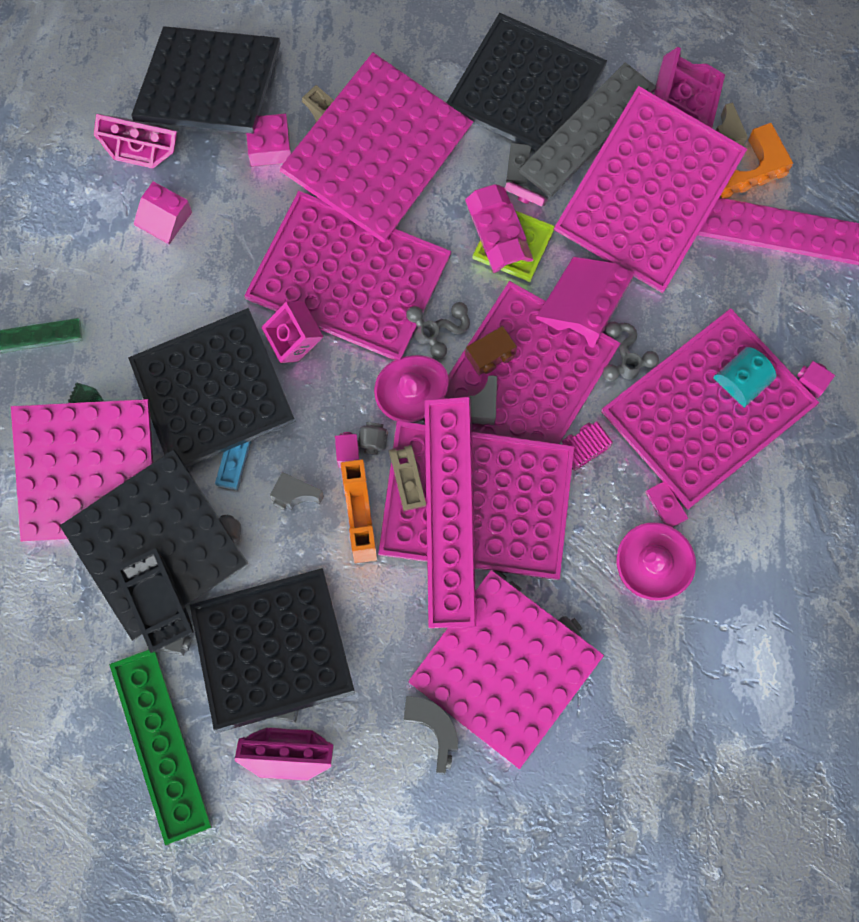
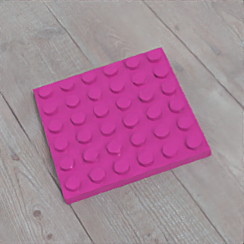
[11,399,153,542]
[408,570,604,769]

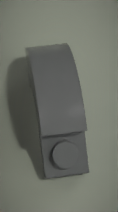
[404,696,458,775]

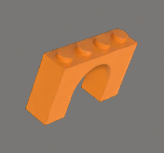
[719,123,793,199]
[340,459,377,563]

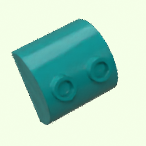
[713,347,776,408]

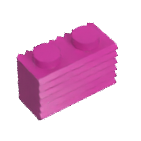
[562,421,613,471]

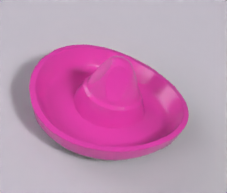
[374,355,449,423]
[616,523,696,601]

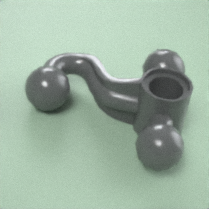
[406,302,470,359]
[603,321,659,382]

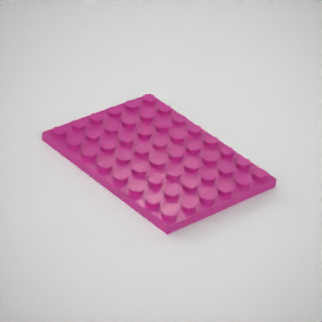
[280,52,473,243]
[553,86,747,293]
[244,191,451,361]
[422,281,621,444]
[601,308,819,510]
[378,421,574,580]

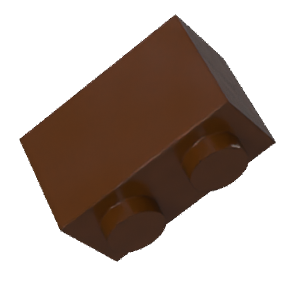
[465,326,517,376]

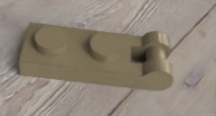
[389,445,426,512]

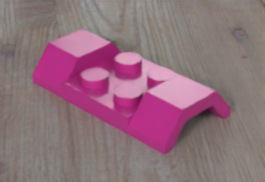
[465,184,533,273]

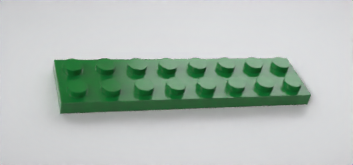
[109,650,213,846]

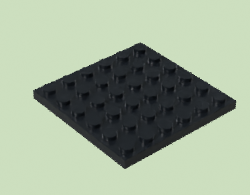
[446,12,607,151]
[131,26,281,134]
[128,308,296,468]
[60,450,248,641]
[190,568,355,734]

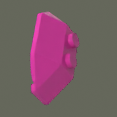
[94,114,177,168]
[235,728,334,780]

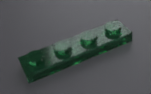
[0,318,83,354]

